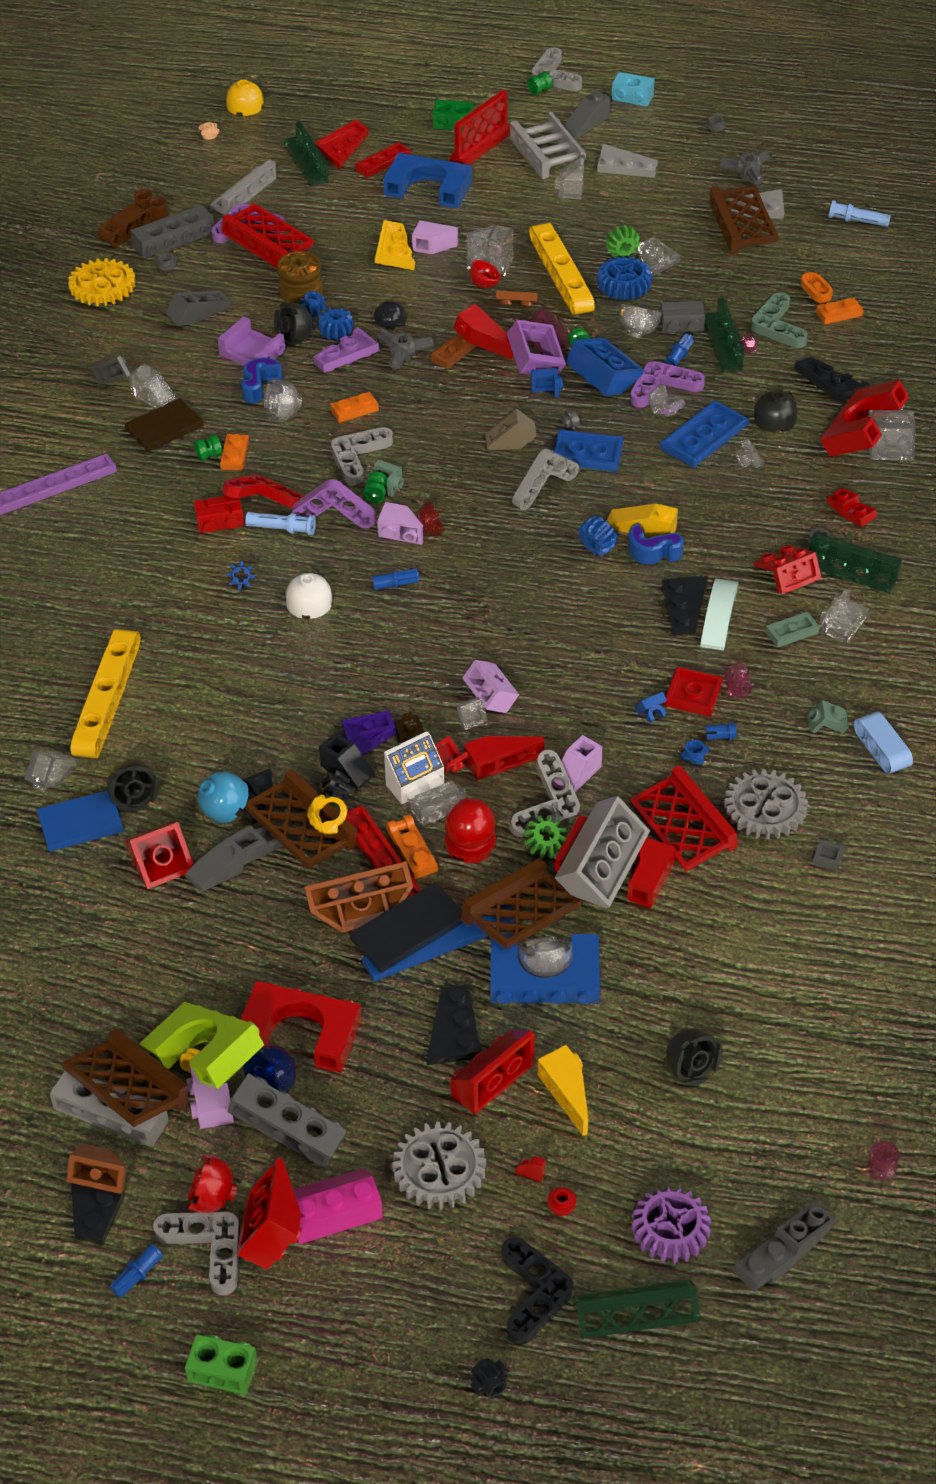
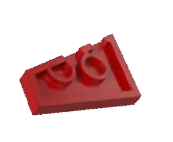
[314,120,369,169]

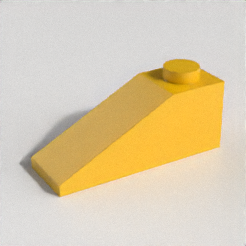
[606,504,678,538]
[537,1045,588,1136]

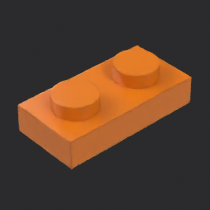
[816,297,863,325]
[330,392,379,423]
[220,434,249,471]

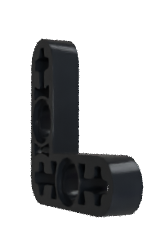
[501,1237,573,1345]

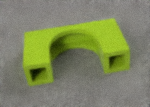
[138,1002,264,1089]

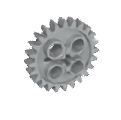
[724,769,808,840]
[392,1122,486,1210]

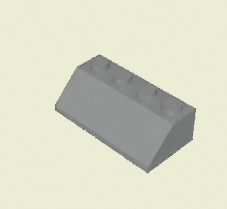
[555,796,650,908]

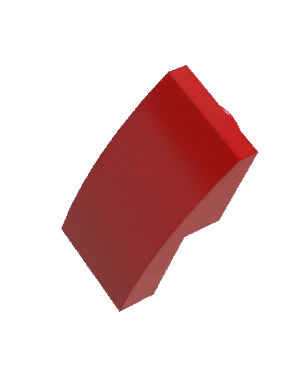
[826,488,877,527]

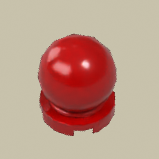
[444,798,496,864]

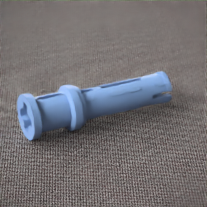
[829,200,891,227]
[245,512,316,536]

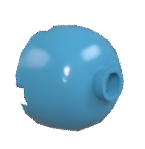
[197,771,249,824]

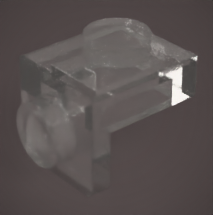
[647,385,685,416]

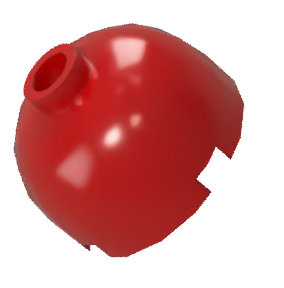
[186,1153,237,1213]

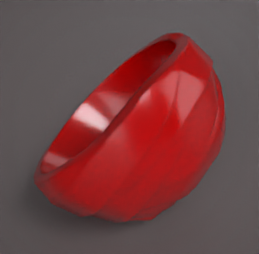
[469,260,501,289]

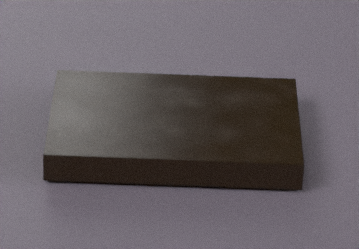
[124,398,204,452]

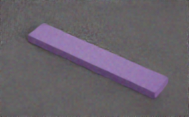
[0,453,117,515]

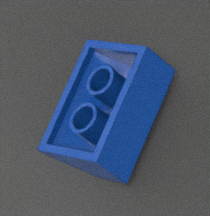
[566,338,645,396]

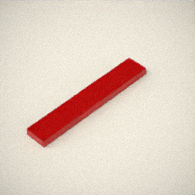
[346,805,421,900]

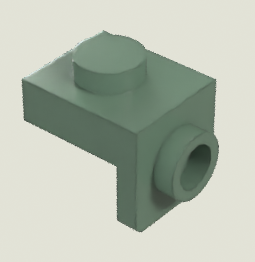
[374,460,404,497]
[808,700,849,733]

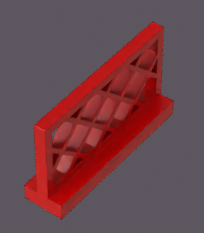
[450,90,510,165]
[222,203,315,269]
[629,765,738,872]

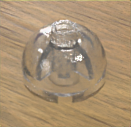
[619,304,662,338]
[264,379,302,423]
[519,937,573,978]

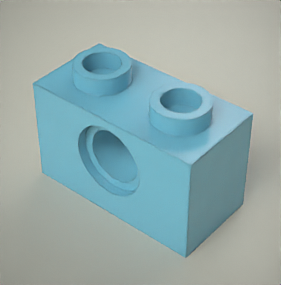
[611,72,655,107]

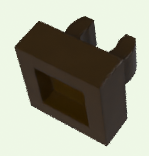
[394,712,425,744]

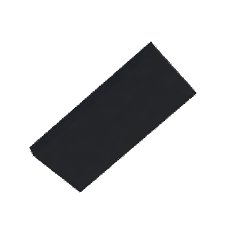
[349,882,464,973]

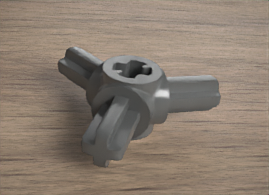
[720,150,770,186]
[378,329,434,371]

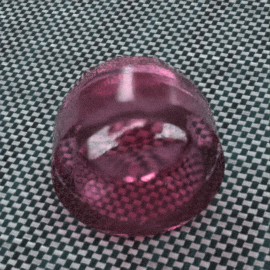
[741,334,758,353]

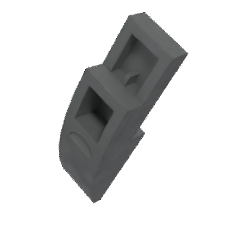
[185,825,283,892]
[732,1201,836,1291]

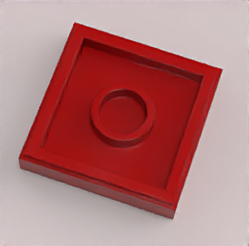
[664,667,724,717]

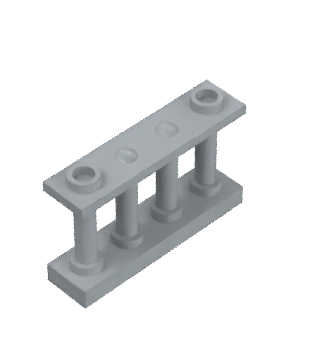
[510,112,586,179]

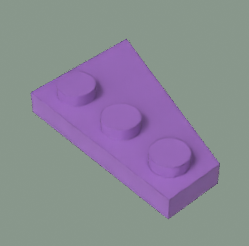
[313,327,380,372]

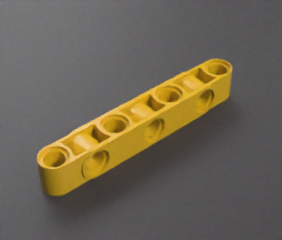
[529,223,595,315]
[71,629,140,759]

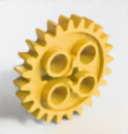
[68,258,136,306]

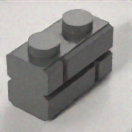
[660,301,705,333]

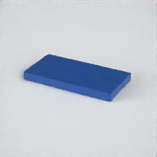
[660,400,749,468]

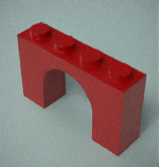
[820,379,909,457]
[555,815,676,909]
[240,981,362,1073]

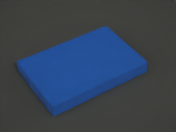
[554,430,624,472]
[37,791,124,852]

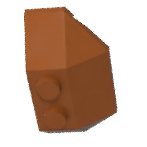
[304,861,413,933]

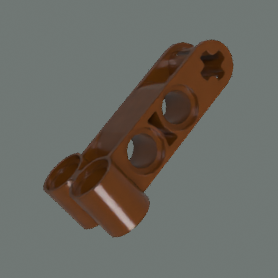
[97,189,169,247]

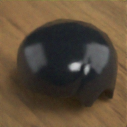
[373,300,407,329]

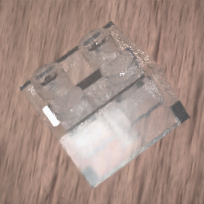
[467,225,513,276]
[868,410,915,460]

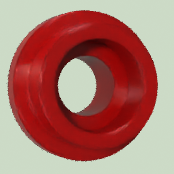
[547,1187,577,1216]

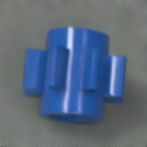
[300,291,326,317]
[226,561,255,590]

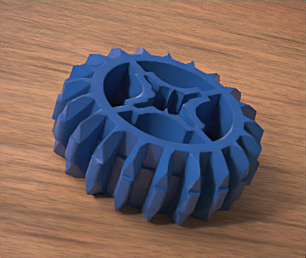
[597,256,652,301]

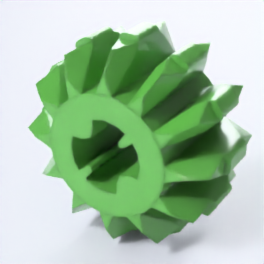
[605,224,640,258]
[523,815,567,859]

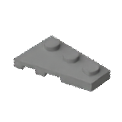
[726,189,784,219]

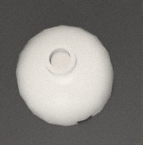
[286,573,332,619]

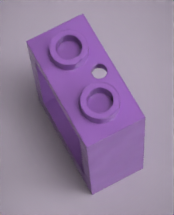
[507,320,566,375]

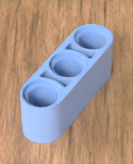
[854,711,913,774]

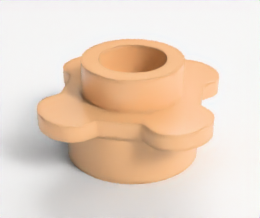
[198,122,219,140]

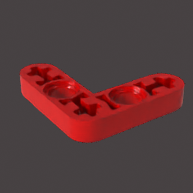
[222,475,304,509]

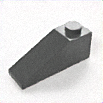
[563,90,610,140]
[166,290,232,326]
[90,352,131,385]

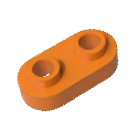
[801,272,833,304]

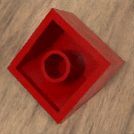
[124,821,194,889]

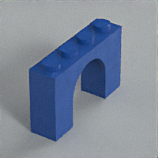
[383,153,473,208]
[490,934,600,1004]

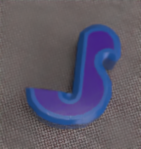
[241,358,282,404]
[628,523,684,564]

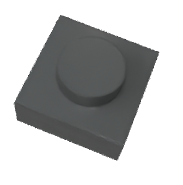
[813,840,845,872]

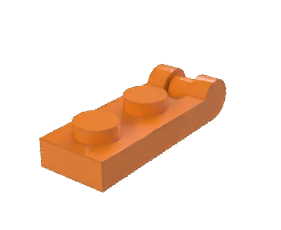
[386,814,438,880]

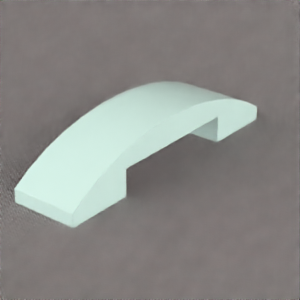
[700,579,739,651]

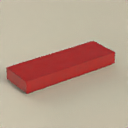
[354,142,411,178]

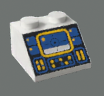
[384,731,444,804]

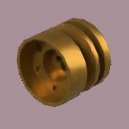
[278,251,323,304]

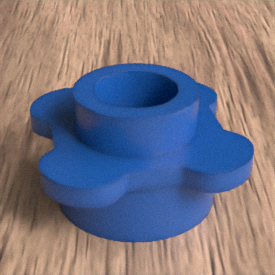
[680,740,709,765]

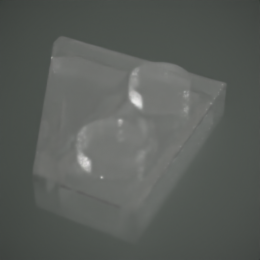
[638,237,681,276]

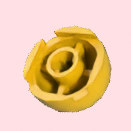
[226,80,264,116]

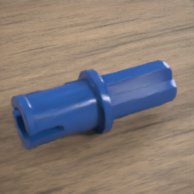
[665,334,694,366]
[372,569,420,590]
[110,1244,163,1297]

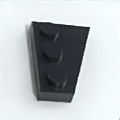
[794,357,870,402]
[661,576,708,635]
[426,985,481,1065]

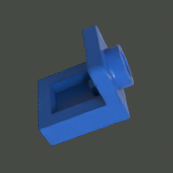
[531,368,563,398]

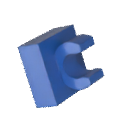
[634,692,667,723]

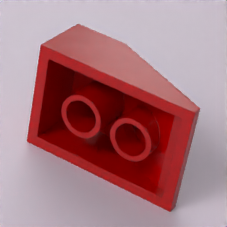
[237,1157,302,1270]

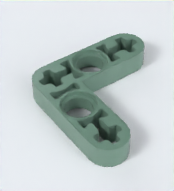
[751,292,808,348]

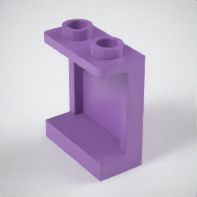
[218,317,285,366]

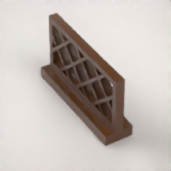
[709,186,778,254]
[244,769,357,869]
[461,858,582,950]
[63,1029,188,1127]

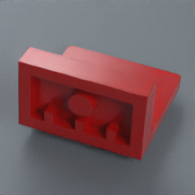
[754,545,822,594]

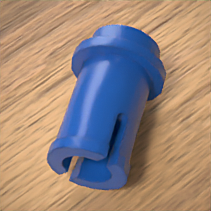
[705,721,737,741]

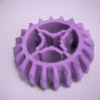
[631,1185,711,1264]

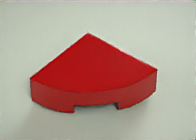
[515,1156,546,1182]

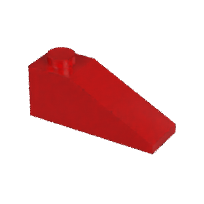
[453,304,514,360]
[464,736,545,781]

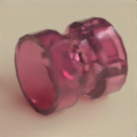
[725,664,752,698]
[868,1141,900,1181]

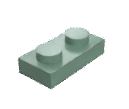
[765,612,820,648]

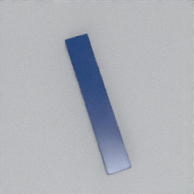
[362,905,515,982]

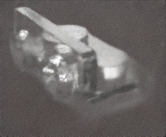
[820,589,870,643]
[407,781,467,826]

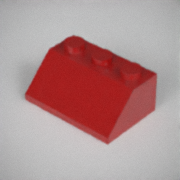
[451,1030,535,1115]

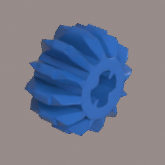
[318,308,354,341]
[578,516,618,556]

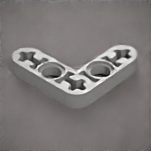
[531,47,583,91]
[331,427,393,486]
[512,449,579,510]
[509,750,580,837]
[153,1212,240,1296]

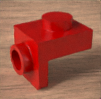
[435,736,469,775]

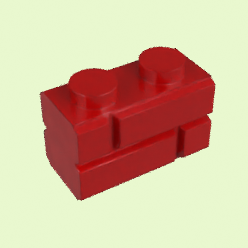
[193,496,244,533]

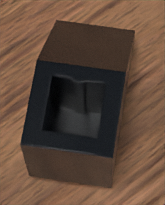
[319,732,375,790]

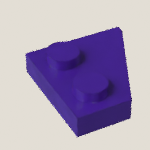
[341,710,396,756]

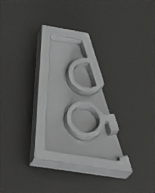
[597,144,658,178]

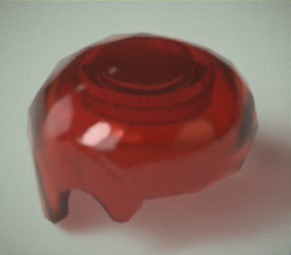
[416,499,445,536]

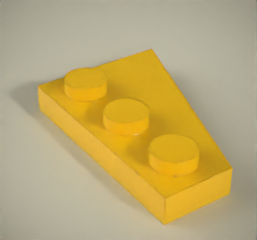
[375,220,415,270]

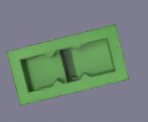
[185,1334,257,1395]

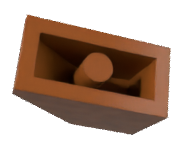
[66,1143,126,1194]

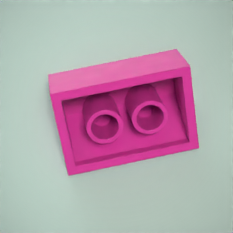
[293,1168,383,1244]

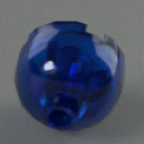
[243,1044,297,1093]

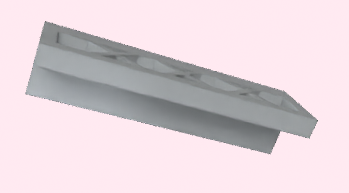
[210,159,277,215]

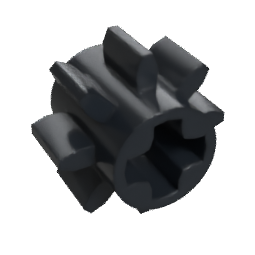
[320,770,351,803]
[470,1358,508,1398]

